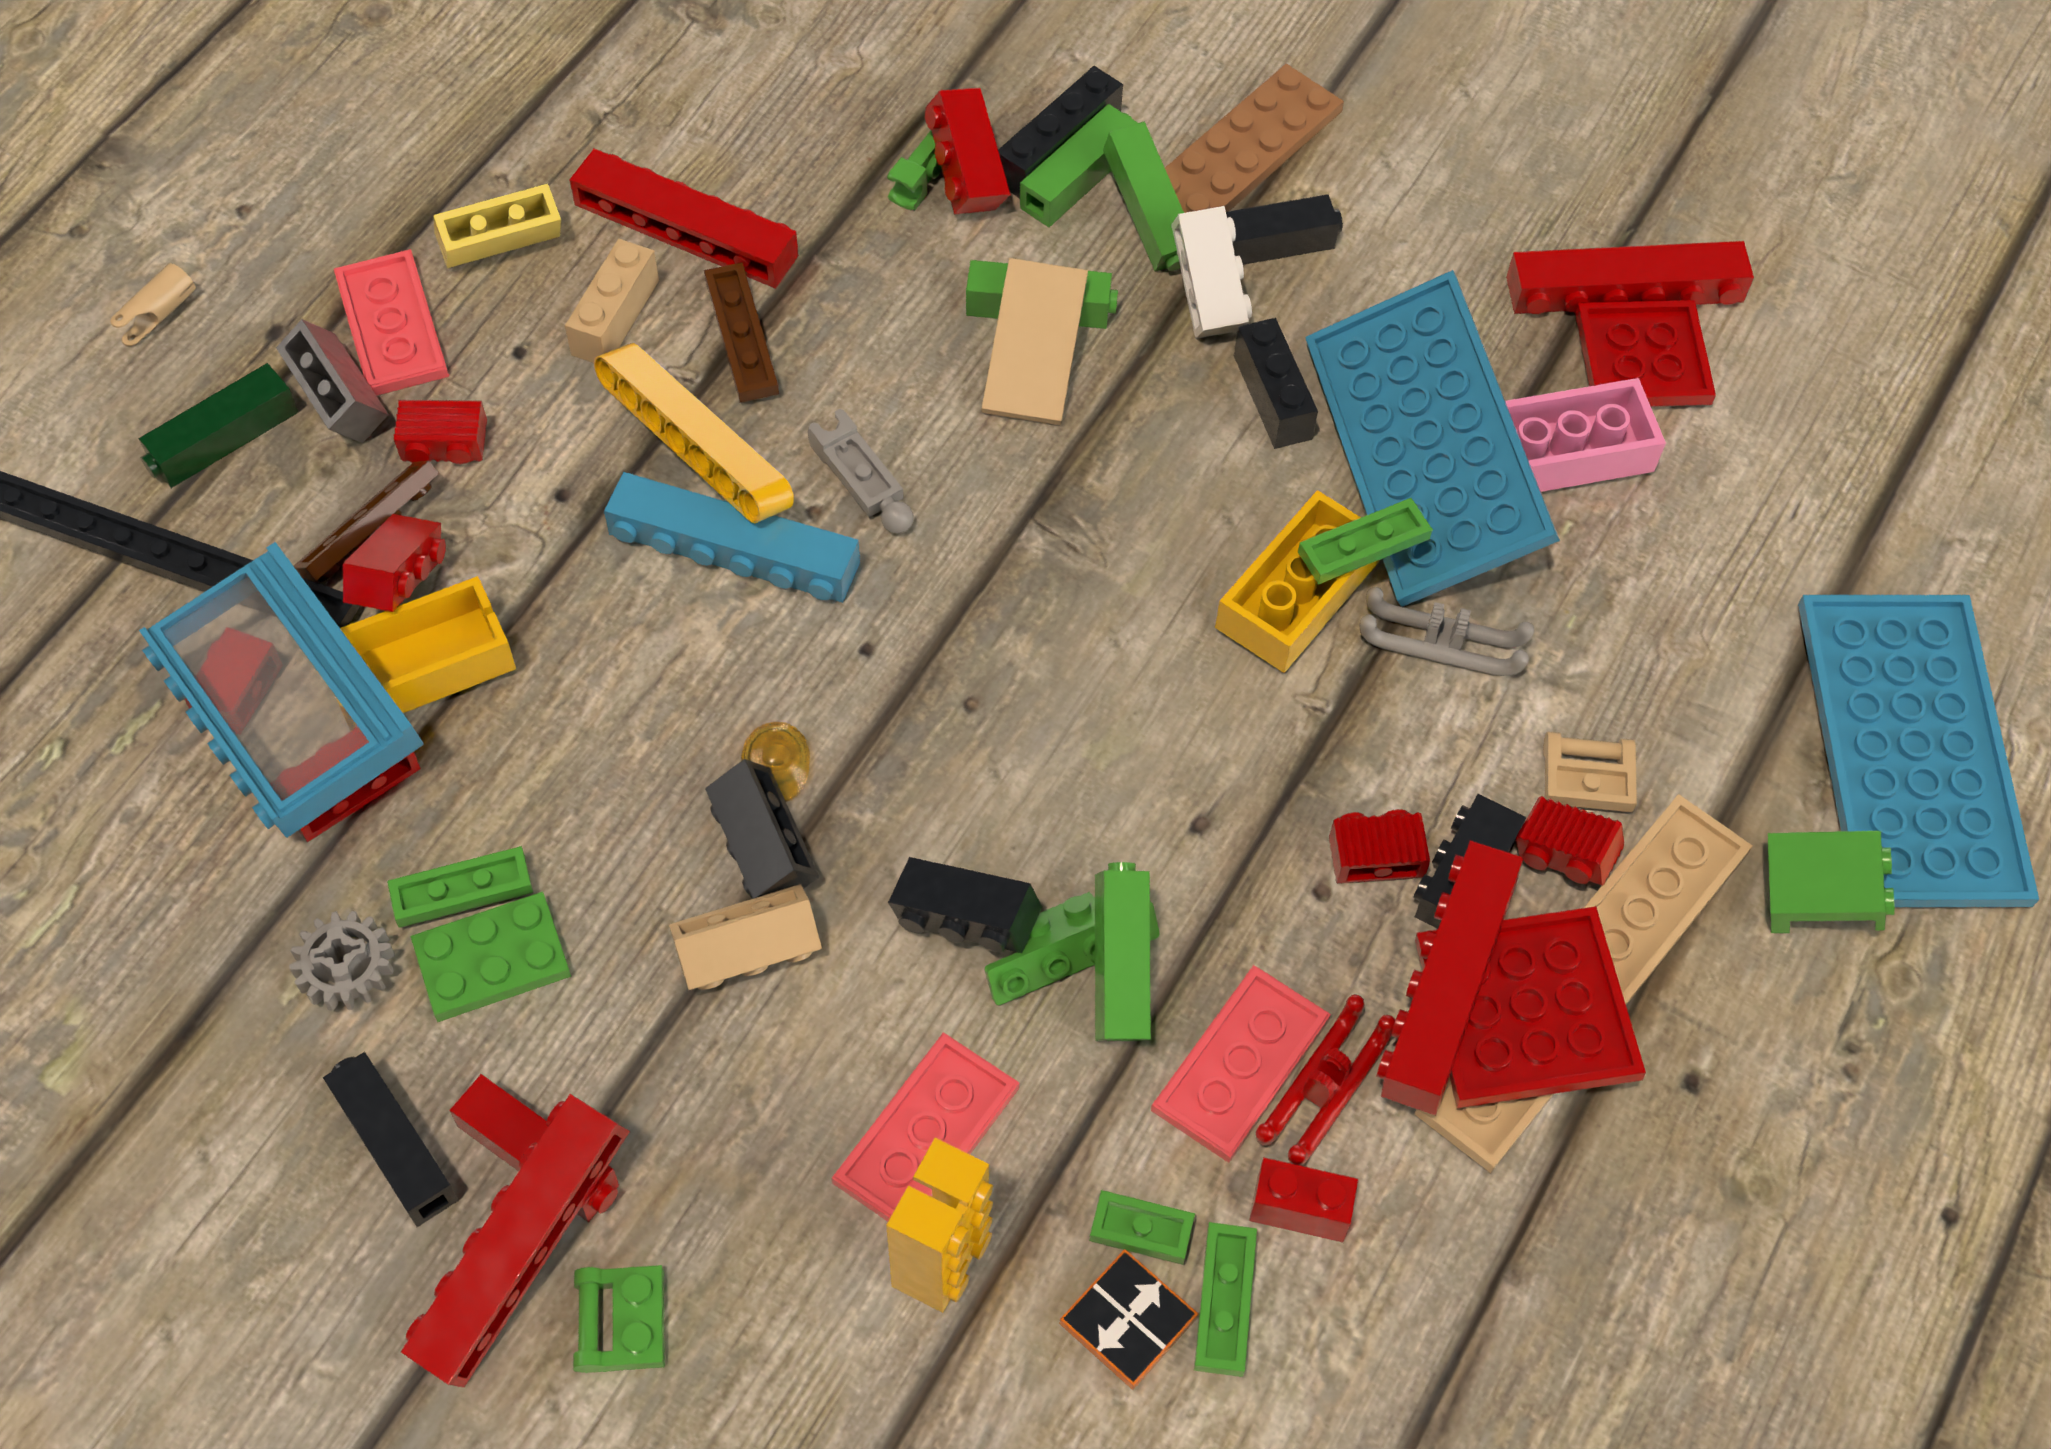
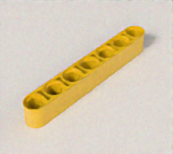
[594,343,794,523]

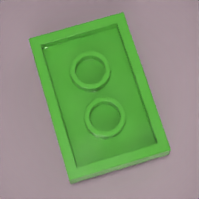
[410,892,571,1022]

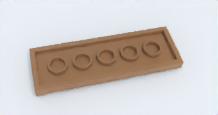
[1165,63,1344,213]

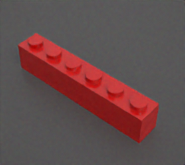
[569,148,799,289]
[1506,241,1754,314]
[1376,840,1524,1116]
[401,1094,630,1388]

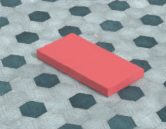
[334,249,449,396]
[1151,965,1331,1163]
[832,1032,1019,1222]

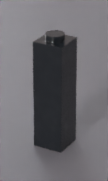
[1226,194,1343,265]
[323,1052,459,1227]

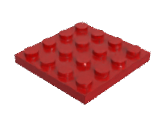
[1415,906,1646,1108]

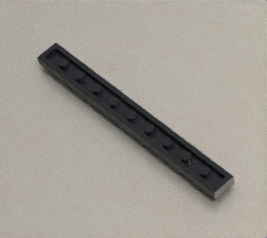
[0,471,360,628]

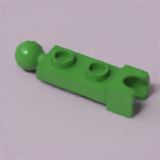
[887,130,942,210]

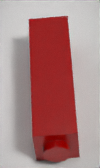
[449,1074,619,1223]

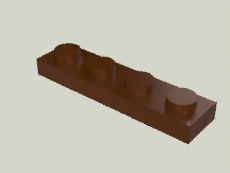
[704,262,779,403]
[294,461,439,582]

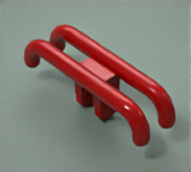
[1256,994,1395,1166]

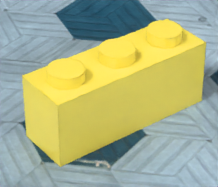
[433,184,561,268]

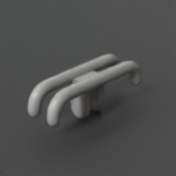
[1360,587,1534,676]

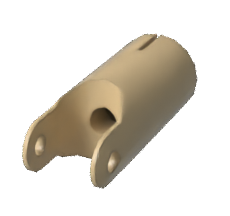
[110,263,196,346]

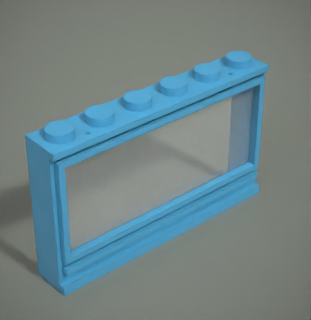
[139,542,424,838]

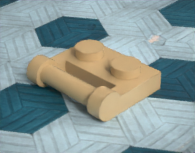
[1543,732,1637,812]

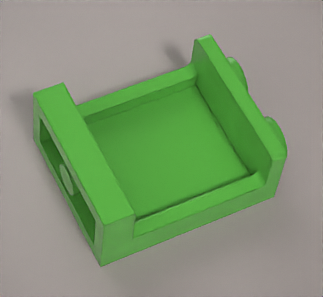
[1768,831,1895,933]

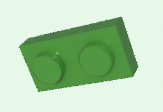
[1089,1190,1195,1265]

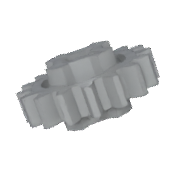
[289,911,395,1011]

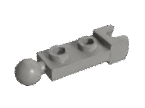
[808,409,914,534]

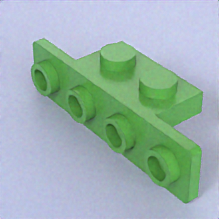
[984,892,1160,1005]

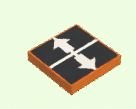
[1059,1249,1198,1390]

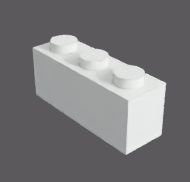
[1171,206,1252,339]

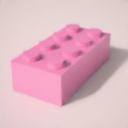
[1506,378,1666,492]

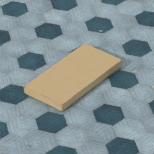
[982,258,1088,426]

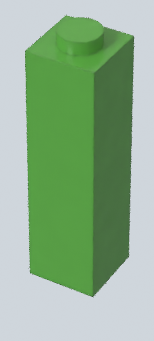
[1020,104,1138,227]
[1103,121,1184,272]
[966,260,1118,329]
[1095,862,1151,1041]

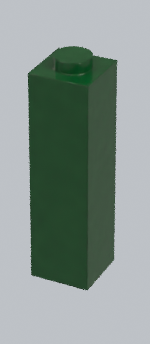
[138,363,299,488]

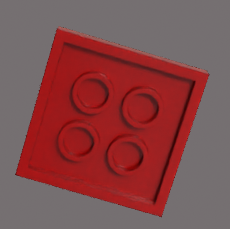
[1575,300,1716,406]

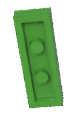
[1298,498,1433,584]
[387,846,533,928]
[1194,1222,1257,1377]

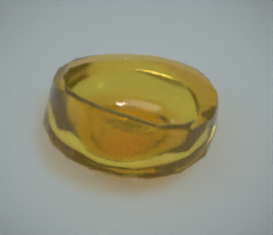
[741,722,810,802]

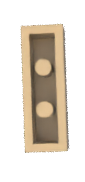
[565,238,659,363]
[669,884,822,990]

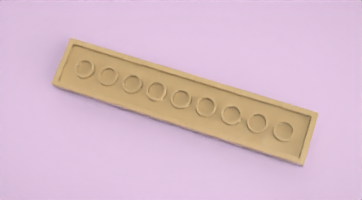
[1414,794,1753,1173]

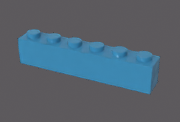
[604,472,860,603]

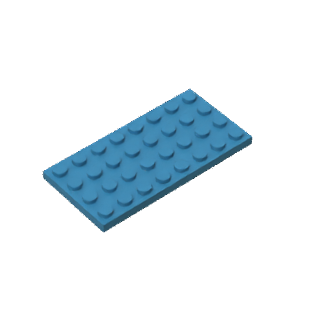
[1305,270,1560,607]
[1798,595,2039,907]

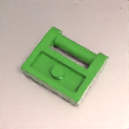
[573,1265,665,1373]

